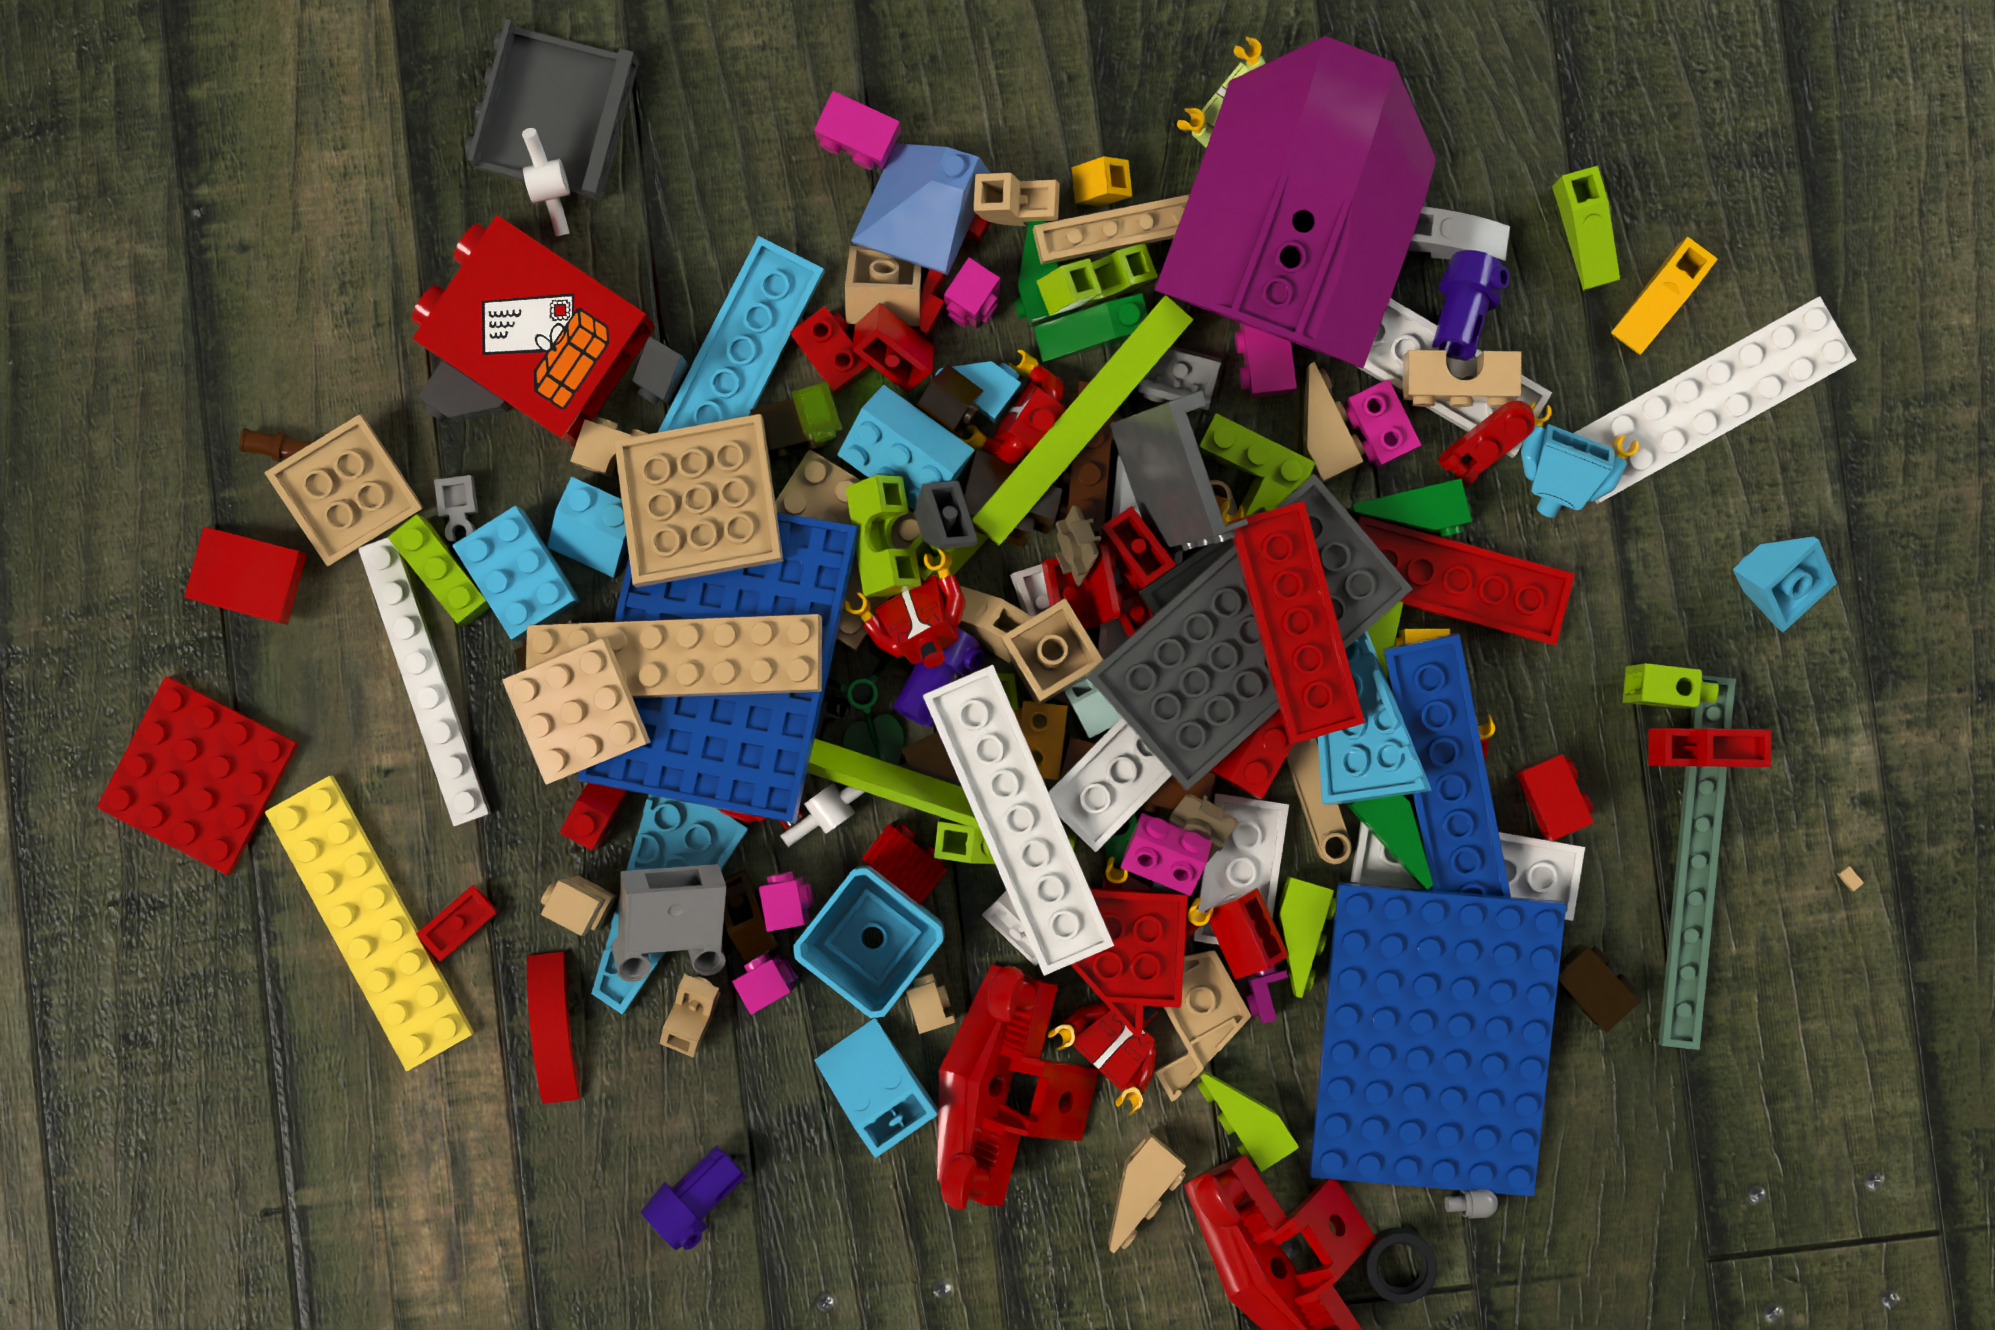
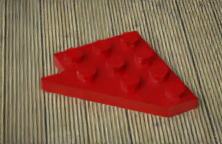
[1070,888,1188,1038]

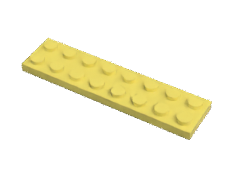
[265,776,475,1072]

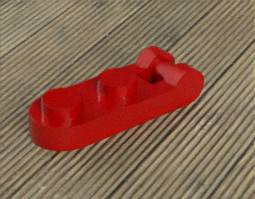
[1438,400,1535,487]

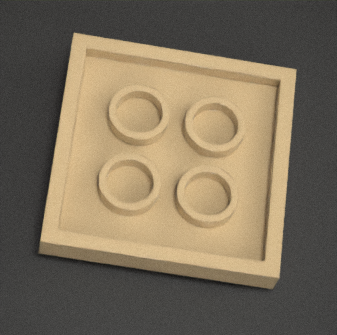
[264,413,423,567]
[502,637,651,785]

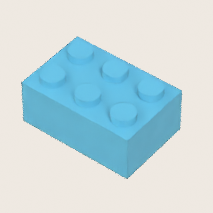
[837,385,975,510]
[452,506,582,642]

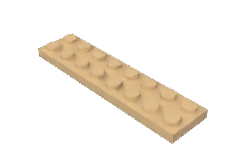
[526,614,822,698]

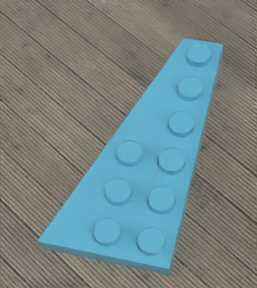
[1318,630,1432,805]
[592,795,749,1014]

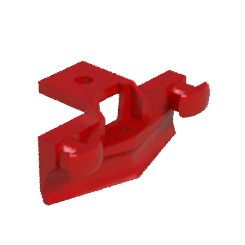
[937,964,1099,1210]
[1184,1154,1376,1330]

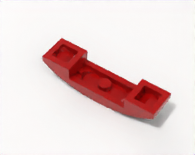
[920,214,992,340]
[527,951,581,1104]

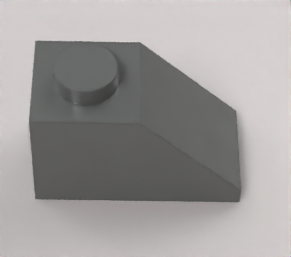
[632,337,691,405]
[418,360,511,423]
[914,481,978,549]

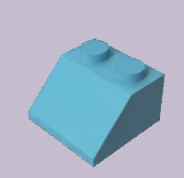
[547,476,628,578]

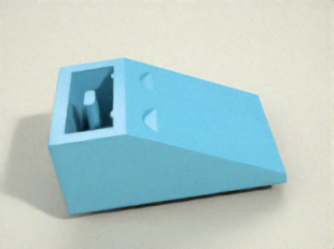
[814,1018,938,1158]

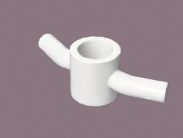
[522,128,570,236]
[780,783,865,848]

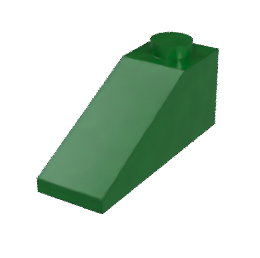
[1013,221,1071,327]
[1034,293,1148,363]
[1348,479,1472,538]
[1346,795,1433,890]

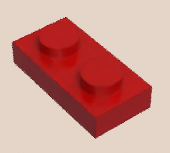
[416,884,499,962]

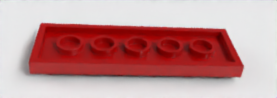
[1228,501,1365,744]
[1357,515,1575,646]

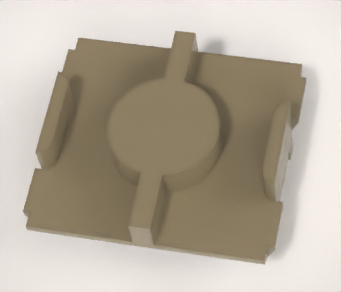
[1054,505,1101,587]
[1165,794,1239,863]

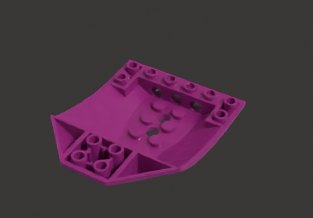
[1154,36,1436,369]

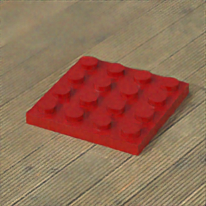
[96,676,300,875]

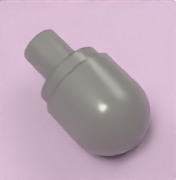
[1445,1189,1498,1219]

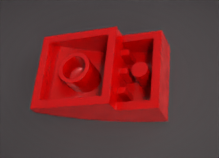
[184,527,307,625]

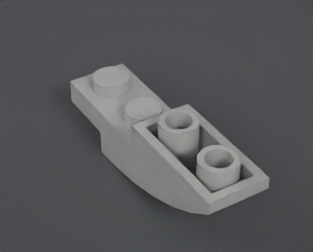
[1408,207,1510,264]

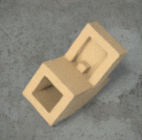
[974,173,1060,226]
[659,974,721,1058]

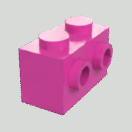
[814,91,901,170]
[944,258,1000,328]
[1344,379,1421,469]
[1120,813,1212,896]
[759,872,814,932]
[732,952,798,1015]

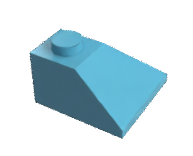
[1733,536,1837,632]

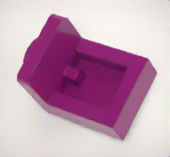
[1245,964,1288,1024]

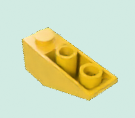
[1611,237,1717,355]

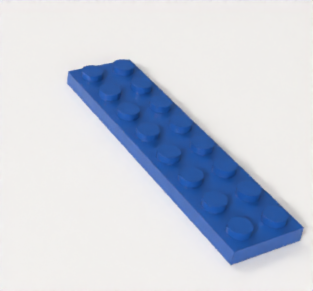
[1383,633,1511,897]

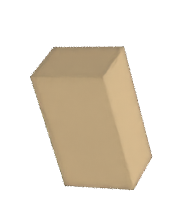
[1837,866,1864,891]

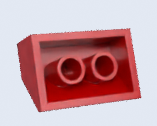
[1210,709,1293,799]

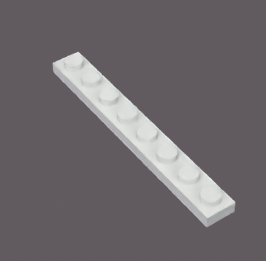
[358,538,492,826]

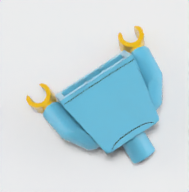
[1521,402,1639,518]

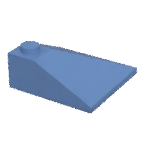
[851,143,990,275]

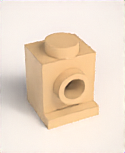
[906,973,956,1034]

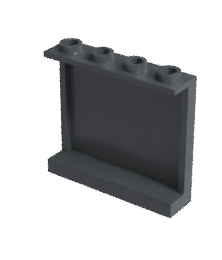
[465,19,639,202]
[1109,390,1248,554]

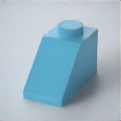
[935,361,1021,424]

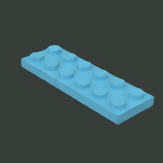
[658,236,825,432]

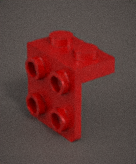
[1041,544,1123,630]

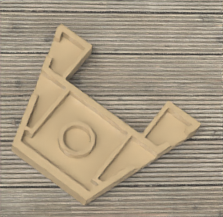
[1155,950,1251,1102]

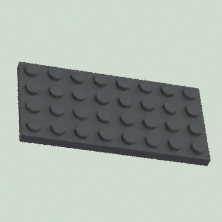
[1085,474,1413,791]

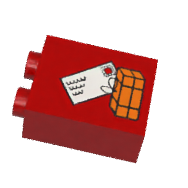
[411,215,656,448]

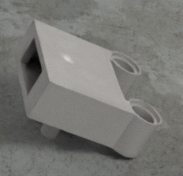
[611,864,726,982]

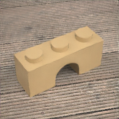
[1403,350,1521,408]
[570,417,648,477]
[540,875,617,936]

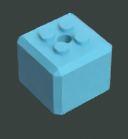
[793,865,945,1019]

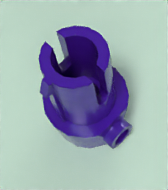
[1432,250,1510,361]
[892,627,984,728]
[641,1145,746,1251]

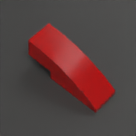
[1648,728,1771,767]

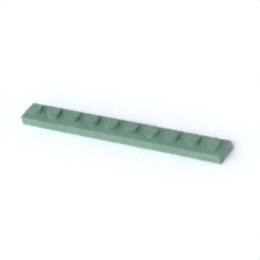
[1658,675,1736,1050]

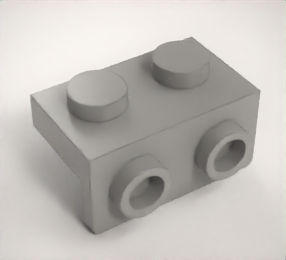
[1137,346,1221,411]

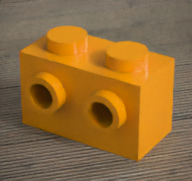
[1014,701,1068,780]

